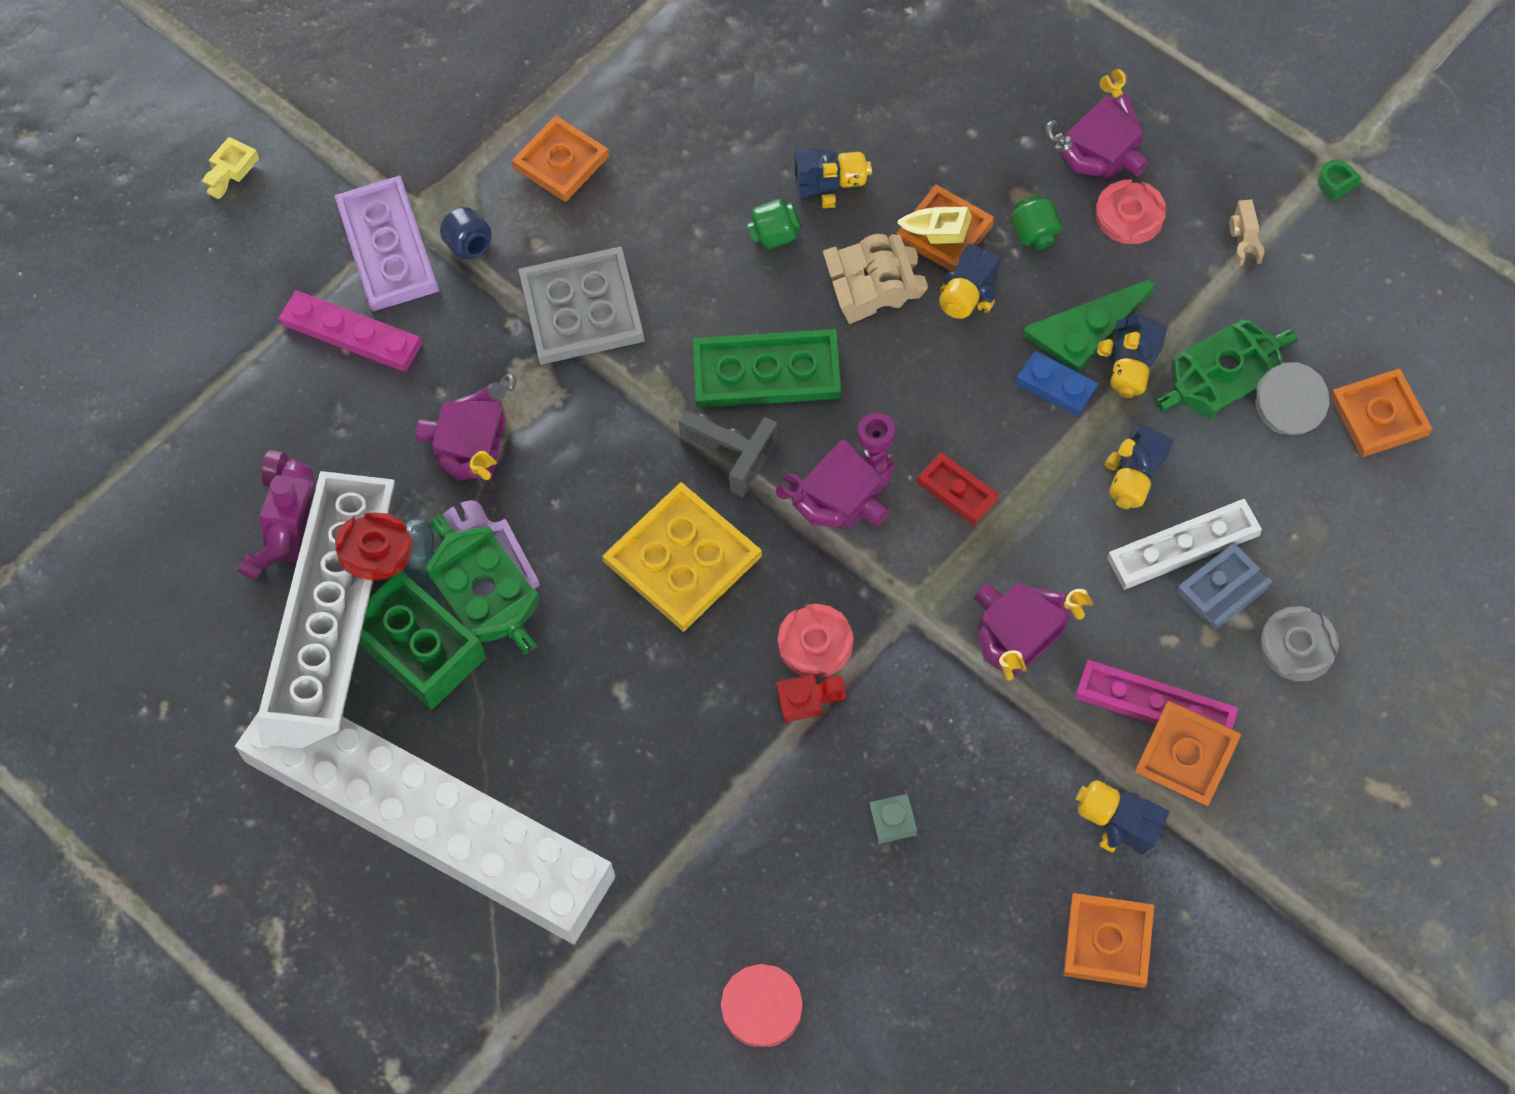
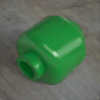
[1011,194,1062,250]
[747,198,802,250]

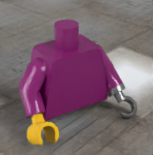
[1045,69,1149,180]
[416,374,516,481]

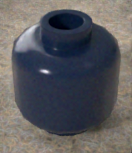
[440,207,492,259]

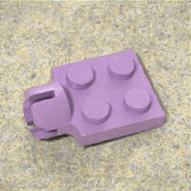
[443,500,540,596]

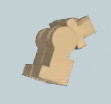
[823,234,928,324]

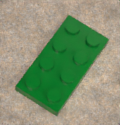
[693,329,841,408]

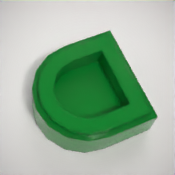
[1317,160,1362,202]

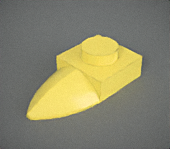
[897,207,972,244]

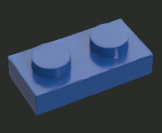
[1016,351,1099,417]

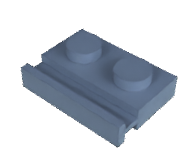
[1176,543,1273,631]

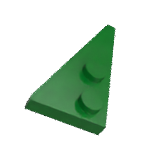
[1023,280,1155,373]

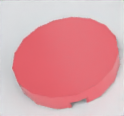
[1095,180,1166,244]
[777,604,854,679]
[721,964,803,1047]

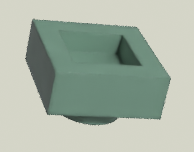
[869,794,917,844]

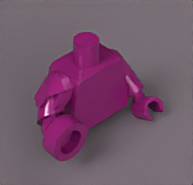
[776,413,895,530]
[236,450,315,581]

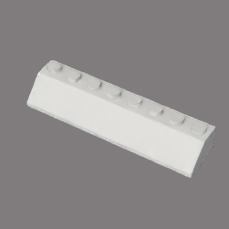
[257,471,395,749]

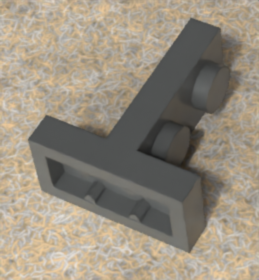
[678,410,778,497]

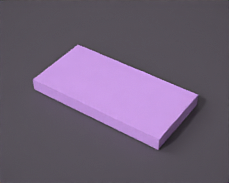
[334,175,439,312]

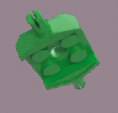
[1154,320,1298,420]
[426,514,540,654]

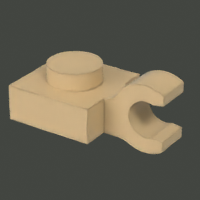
[1229,199,1264,266]

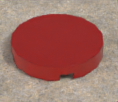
[335,512,413,580]

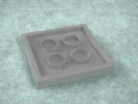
[518,246,645,365]

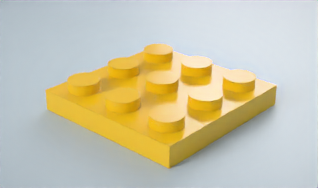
[602,482,762,632]

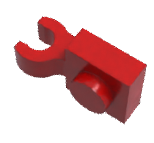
[776,674,847,723]

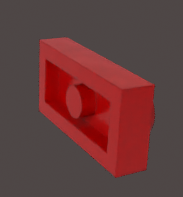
[917,452,999,526]

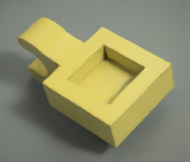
[202,137,259,199]

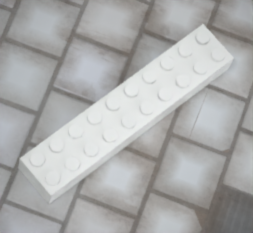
[235,712,615,945]

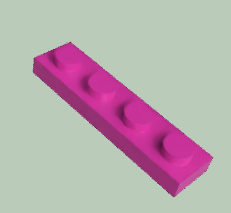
[279,290,422,372]
[1075,659,1239,729]

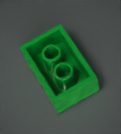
[359,571,486,711]

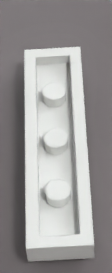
[1107,499,1262,590]

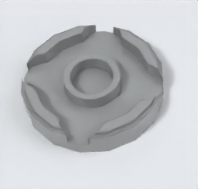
[1255,362,1330,436]
[1259,606,1339,682]

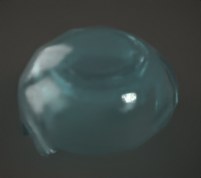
[403,520,435,576]

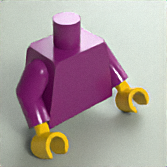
[974,583,1093,681]

